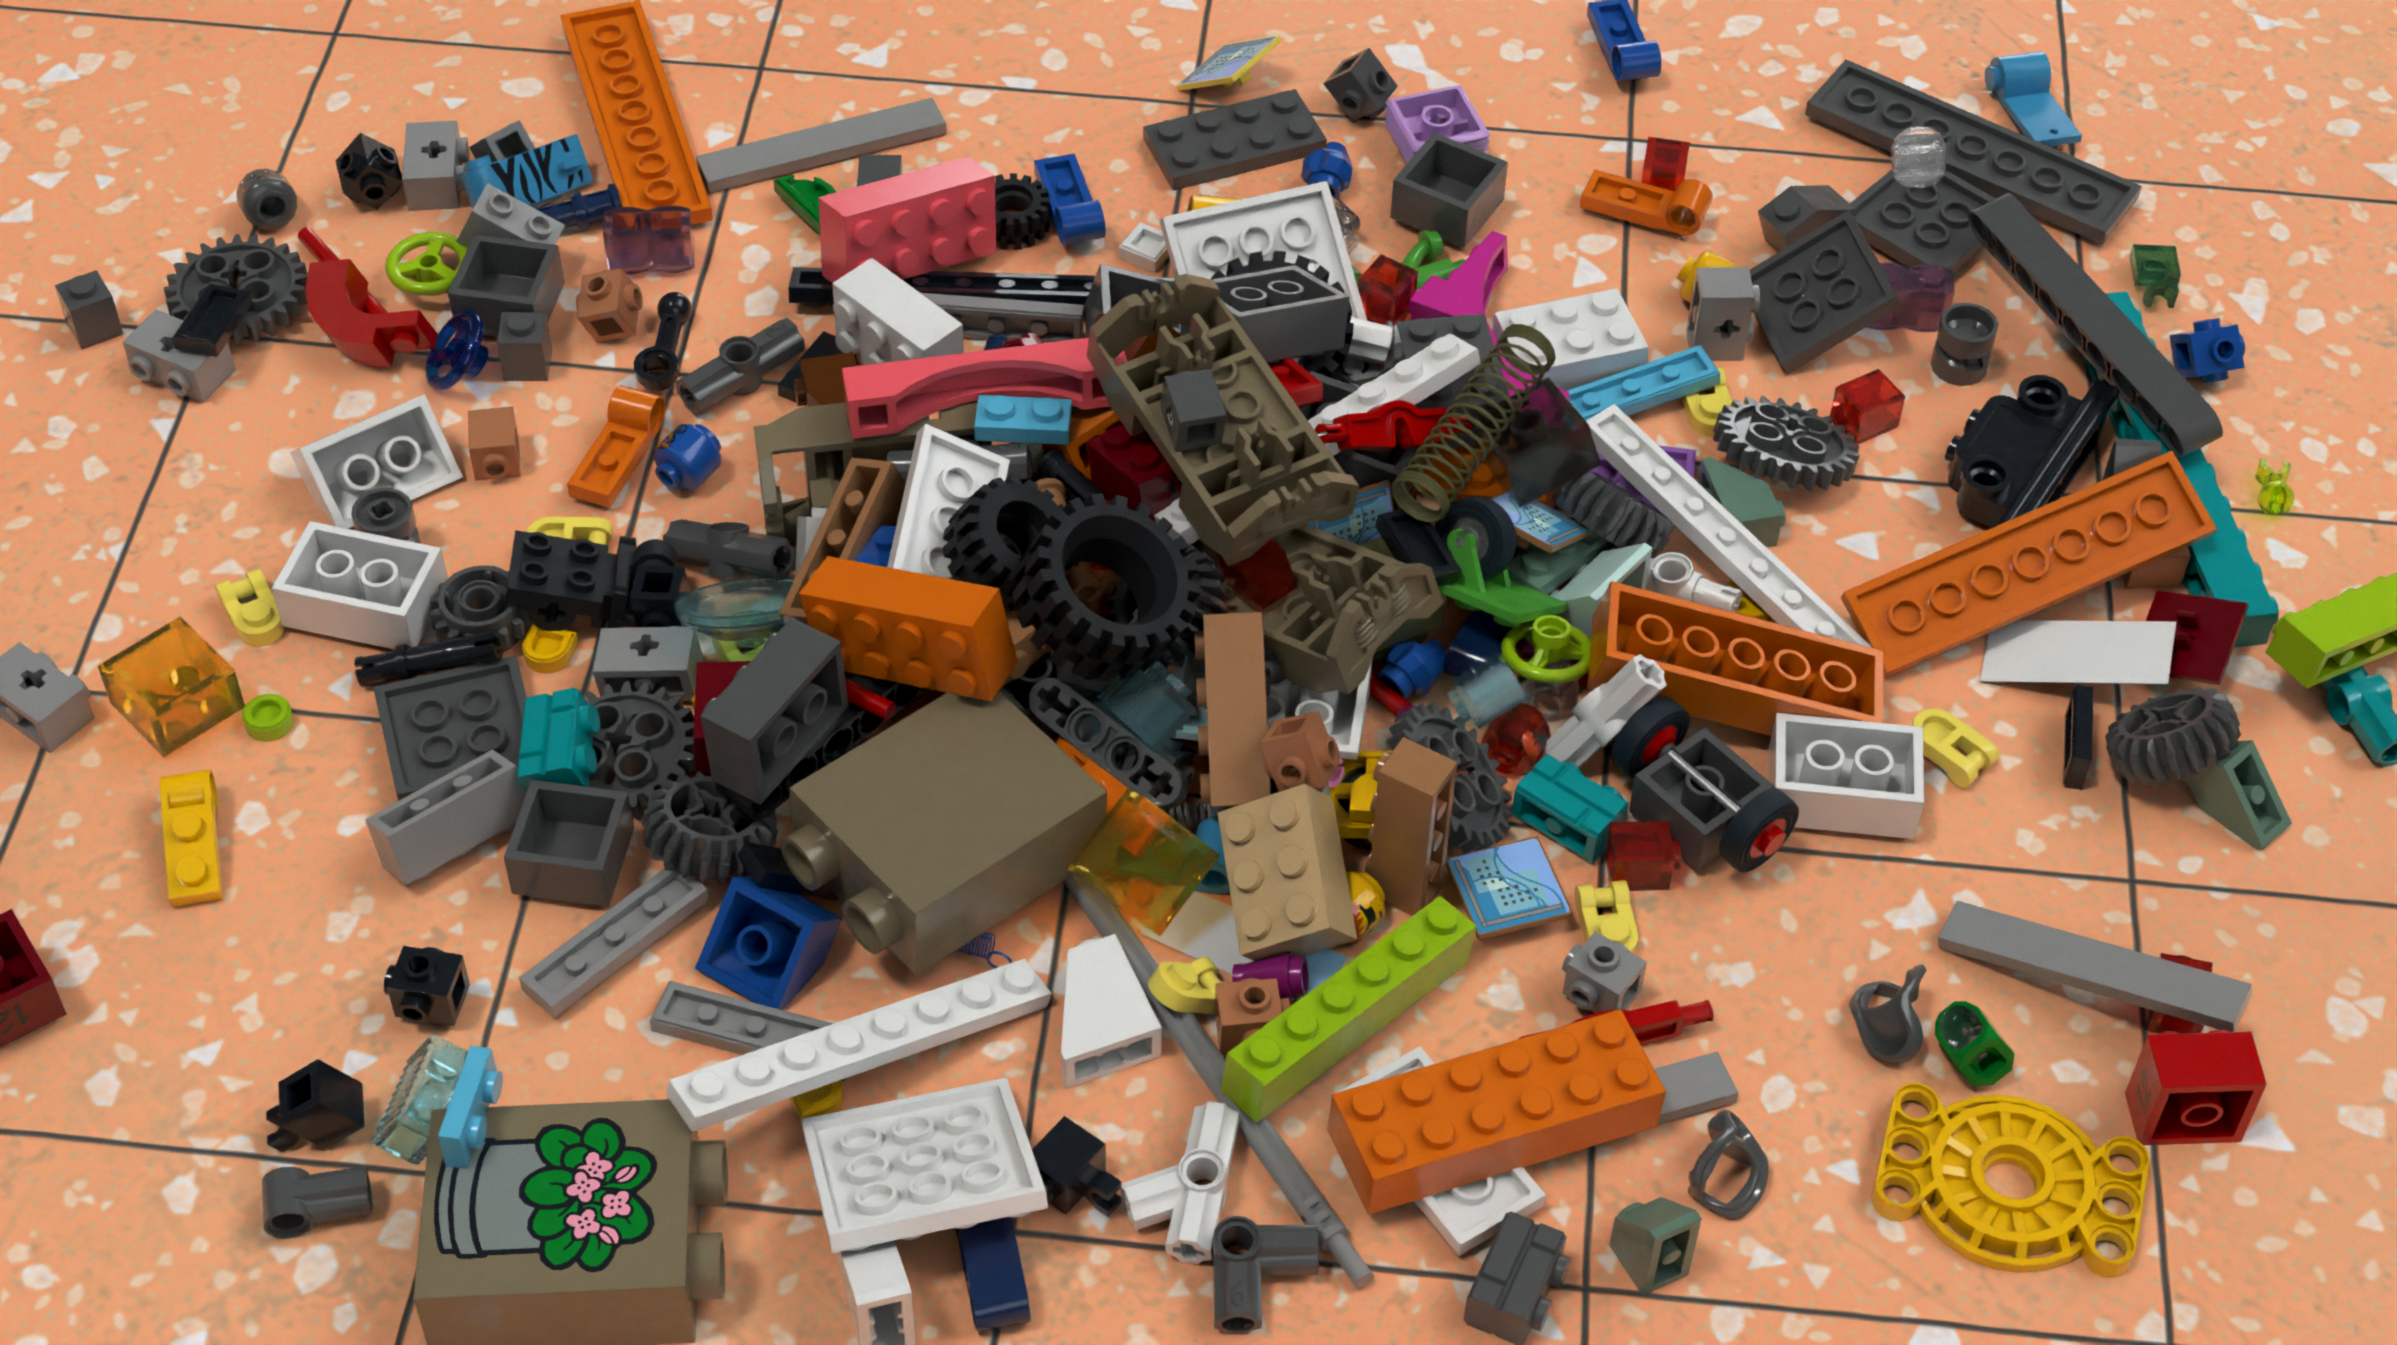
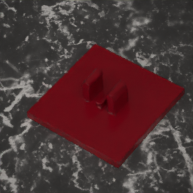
[2146,591,2249,685]

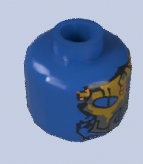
[654,424,721,491]

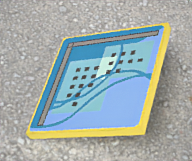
[1176,35,1282,91]

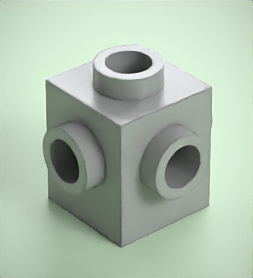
[1562,931,1647,1013]

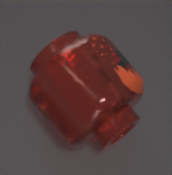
[1480,703,1551,774]

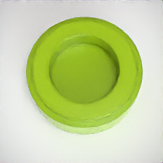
[242,694,294,742]

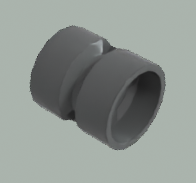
[1930,303,1998,386]
[351,488,421,544]

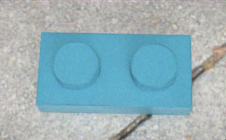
[974,395,1072,445]
[438,1045,503,1169]

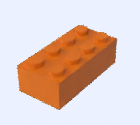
[799,556,1018,701]

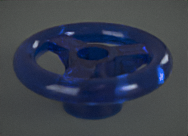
[425,310,489,391]

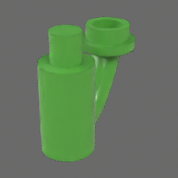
[1398,230,1465,302]

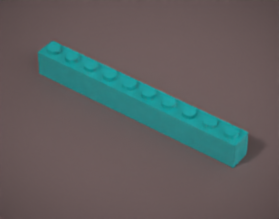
[2079,291,2279,647]

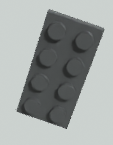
[1143,89,1327,191]

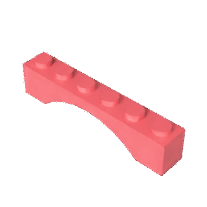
[842,338,1127,439]

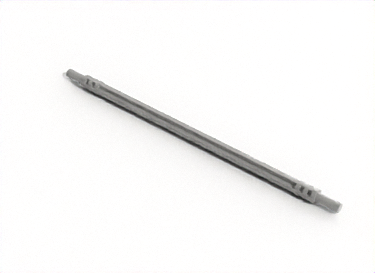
[1063,866,1374,1288]

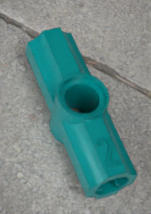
[2322,666,2397,767]

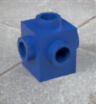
[2169,318,2245,383]

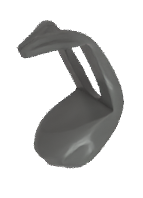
[1849,964,1926,1063]
[1688,1109,1769,1219]

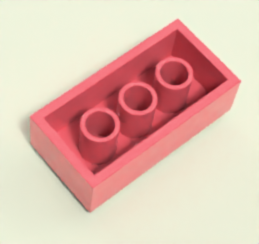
[819,156,996,283]

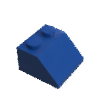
[695,876,842,1010]

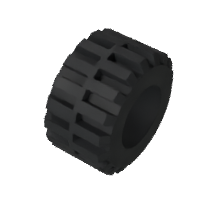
[943,476,1074,611]

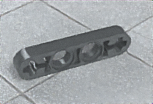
[1029,678,1189,809]

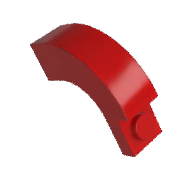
[306,259,438,367]

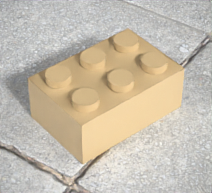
[1217,784,1357,961]

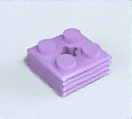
[1384,85,1490,163]

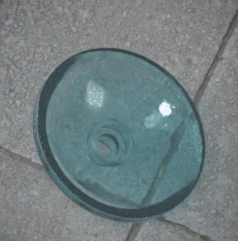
[675,578,795,647]

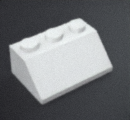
[290,394,463,529]

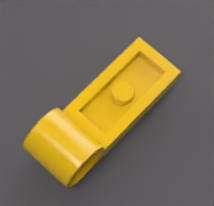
[159,769,223,907]

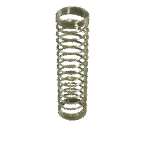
[1391,324,1556,522]

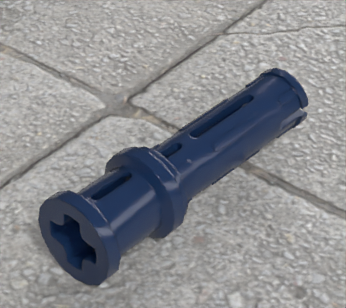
[536,183,624,230]

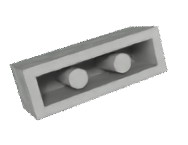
[365,749,526,885]

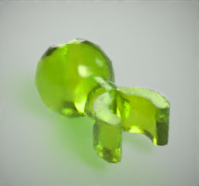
[2255,458,2295,515]

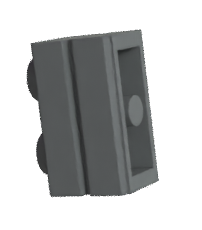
[1463,1211,1571,1345]

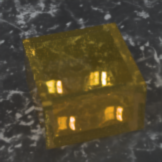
[98,616,245,758]
[1068,789,1220,937]

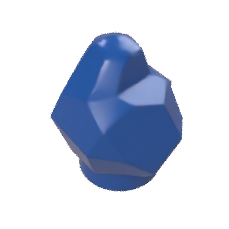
[1301,142,1353,201]
[1378,639,1446,699]

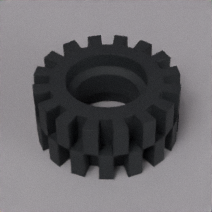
[995,173,1050,250]

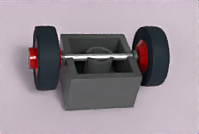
[1611,696,1799,872]

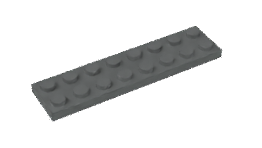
[1805,59,2142,245]

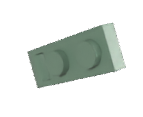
[1507,517,1616,595]

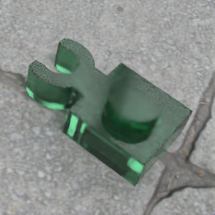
[2129,244,2181,308]

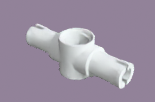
[1610,548,1742,613]

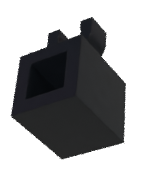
[266,1059,365,1152]
[1032,1116,1122,1217]

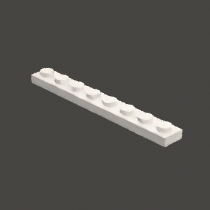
[1154,333,1481,545]
[1579,404,1871,648]
[666,959,1052,1132]

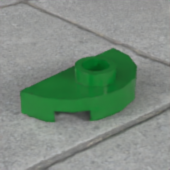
[773,175,836,234]

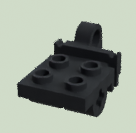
[505,530,677,631]

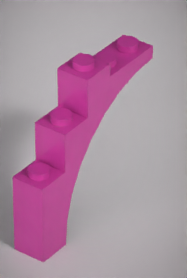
[1408,231,1570,451]

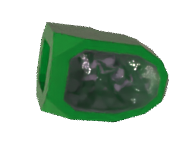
[1935,1001,2015,1086]

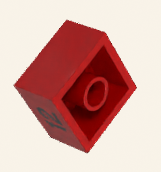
[2125,1029,2267,1145]

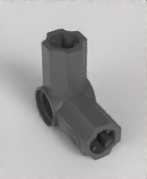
[1212,1216,1319,1335]

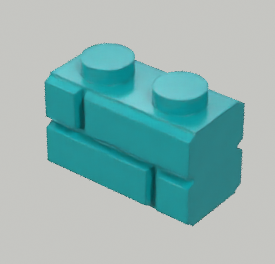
[517,688,600,793]
[1512,754,1629,864]

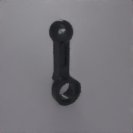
[634,292,692,391]

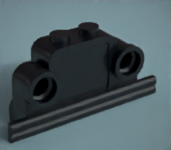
[1945,375,2120,528]

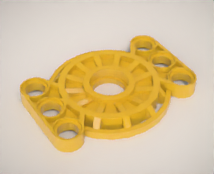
[1871,1082,2150,1278]

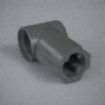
[262,1166,373,1239]

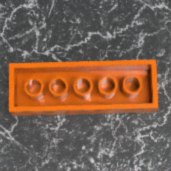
[1587,581,1884,736]
[1327,1009,1666,1215]

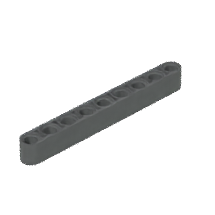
[1968,193,2223,458]

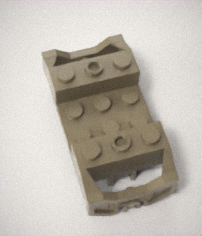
[1087,274,1359,566]
[754,401,1044,546]
[1191,524,1443,694]

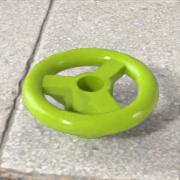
[385,232,468,296]
[1501,615,1591,684]

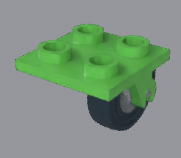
[1435,497,1568,627]

